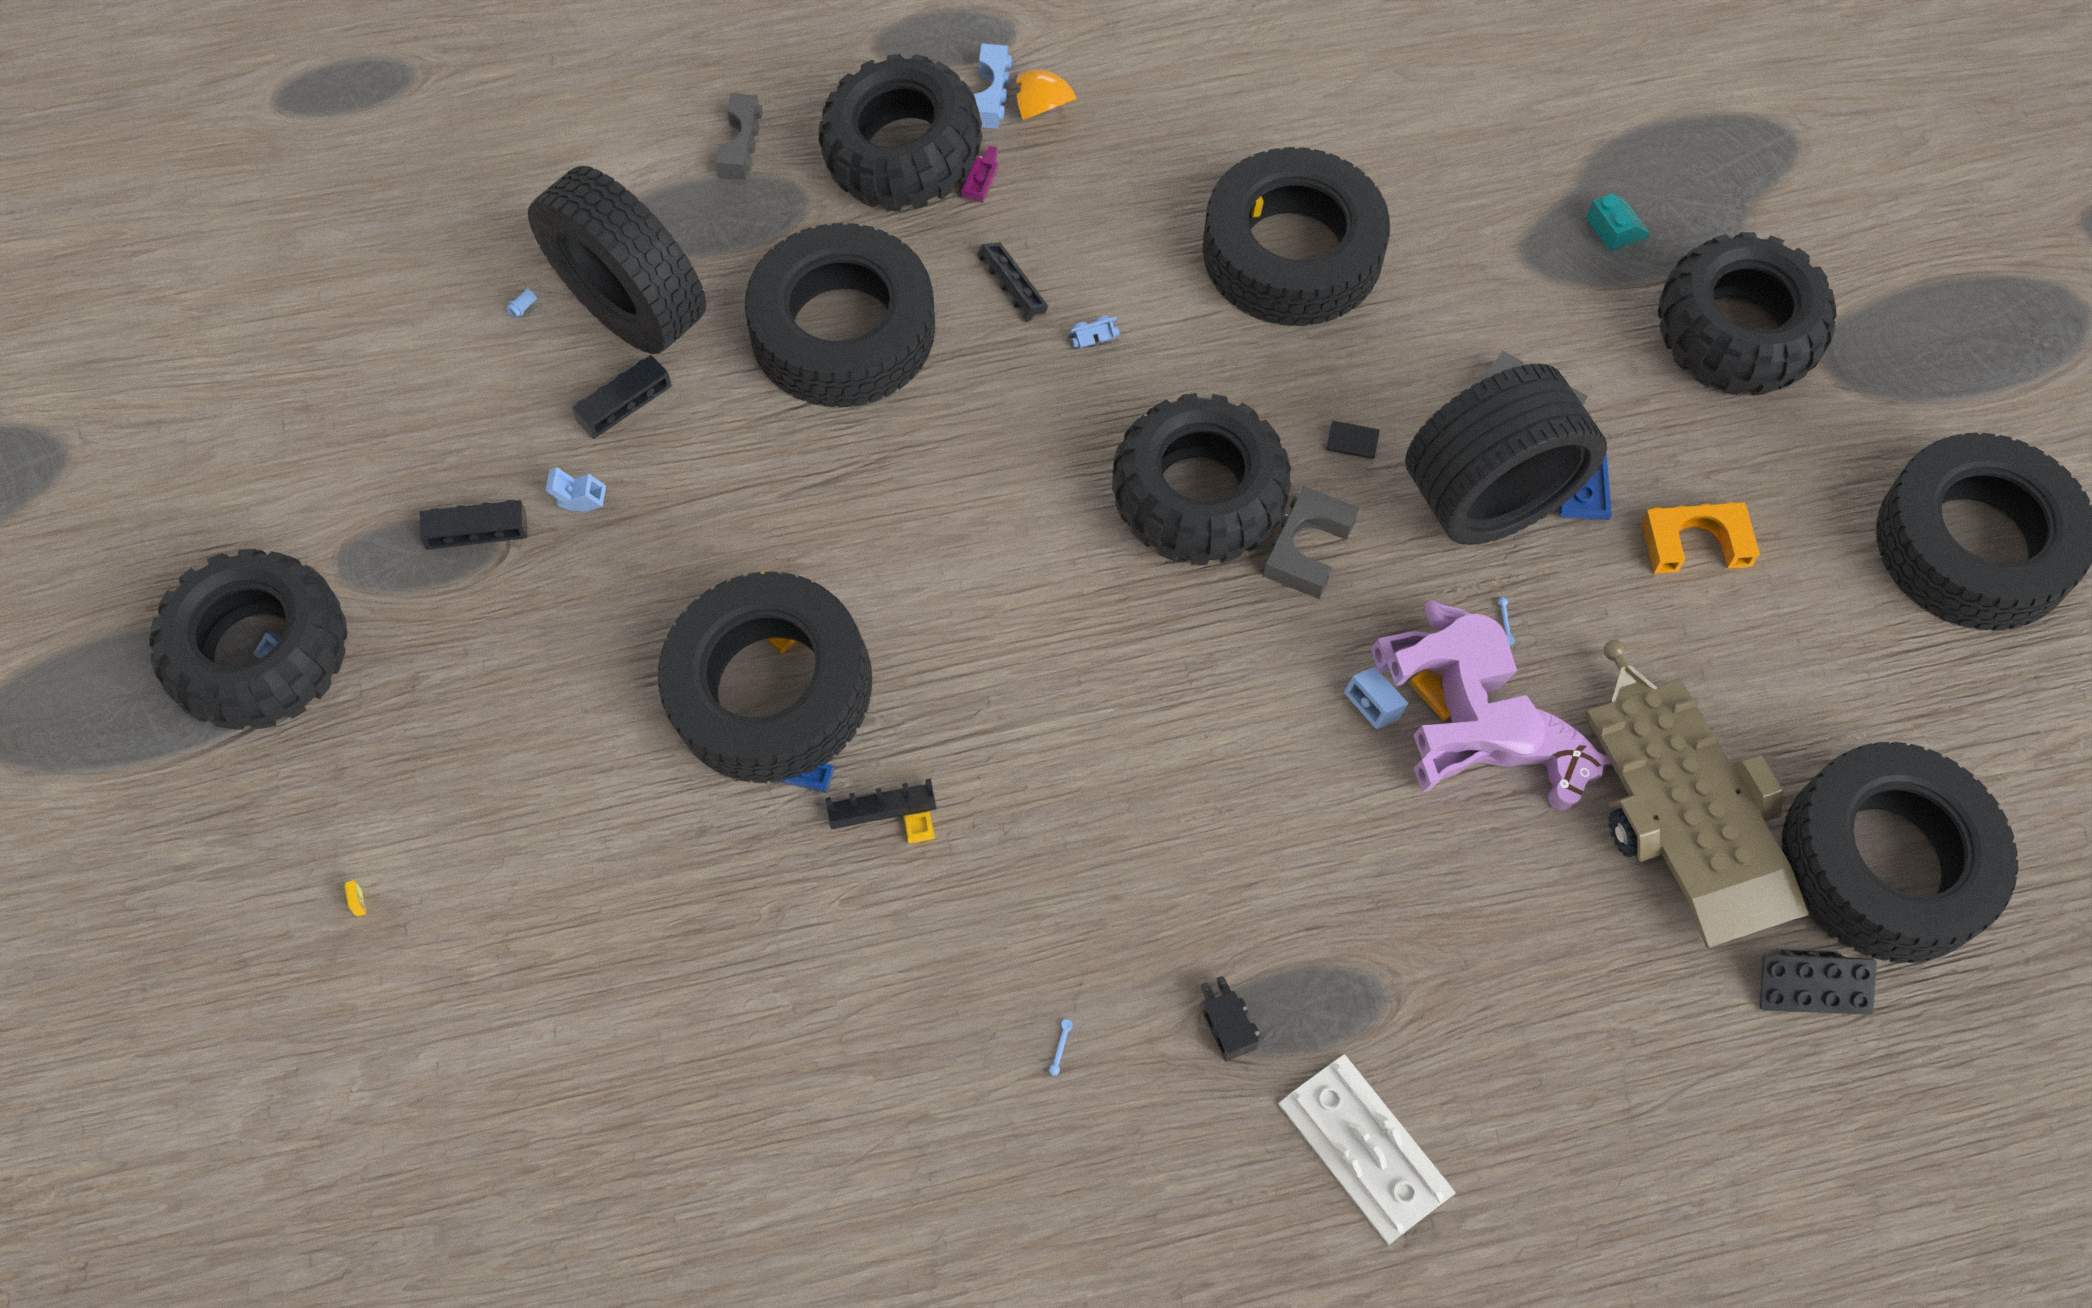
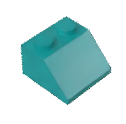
[1586,193,1651,252]

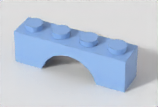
[974,44,1012,129]

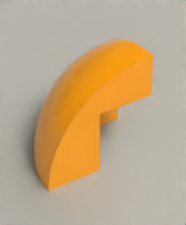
[1016,69,1077,120]

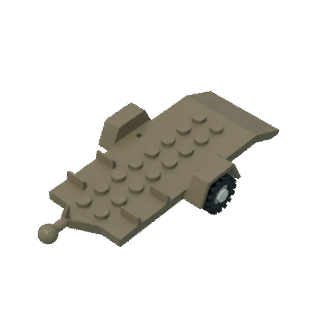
[1585,640,1809,948]

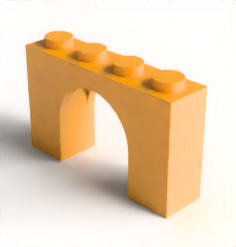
[1641,502,1760,574]

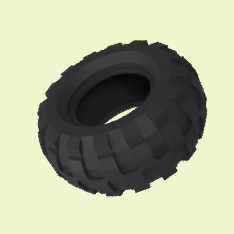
[818,54,983,211]
[1658,232,1836,396]
[1112,393,1291,565]
[150,549,347,730]

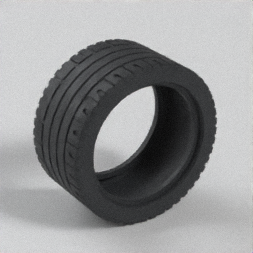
[1405,363,1607,545]

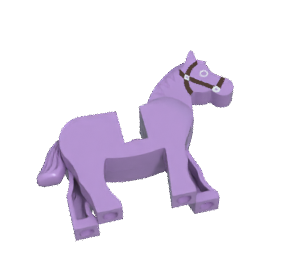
[1370,599,1612,811]

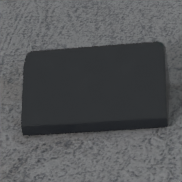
[1326,421,1380,459]

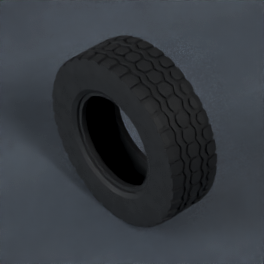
[1202,147,1390,326]
[528,166,707,354]
[745,223,935,407]
[1876,433,2092,631]
[658,571,872,783]
[1781,742,2018,963]

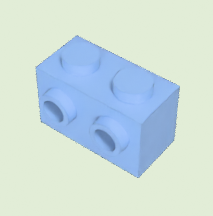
[1344,667,1408,729]

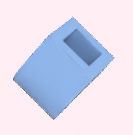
[545,467,606,512]

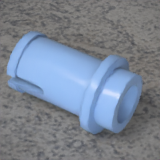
[506,289,537,318]

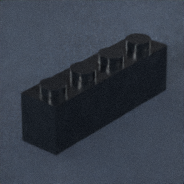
[572,355,672,439]
[420,500,527,550]

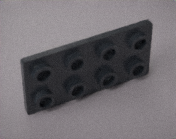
[1760,949,1877,1015]

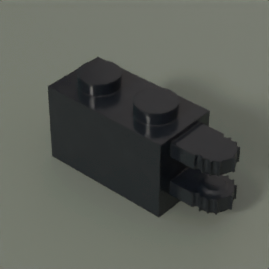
[1201,976,1260,1062]

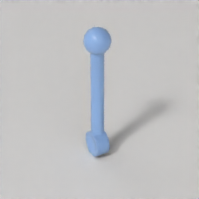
[1498,597,1515,646]
[1049,1019,1073,1076]

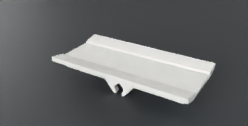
[1278,1054,1456,1246]

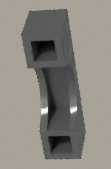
[716,93,763,180]

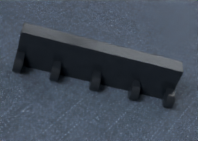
[977,242,1049,322]
[825,778,937,829]

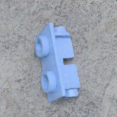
[1068,316,1119,349]

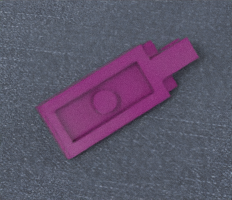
[962,146,999,203]

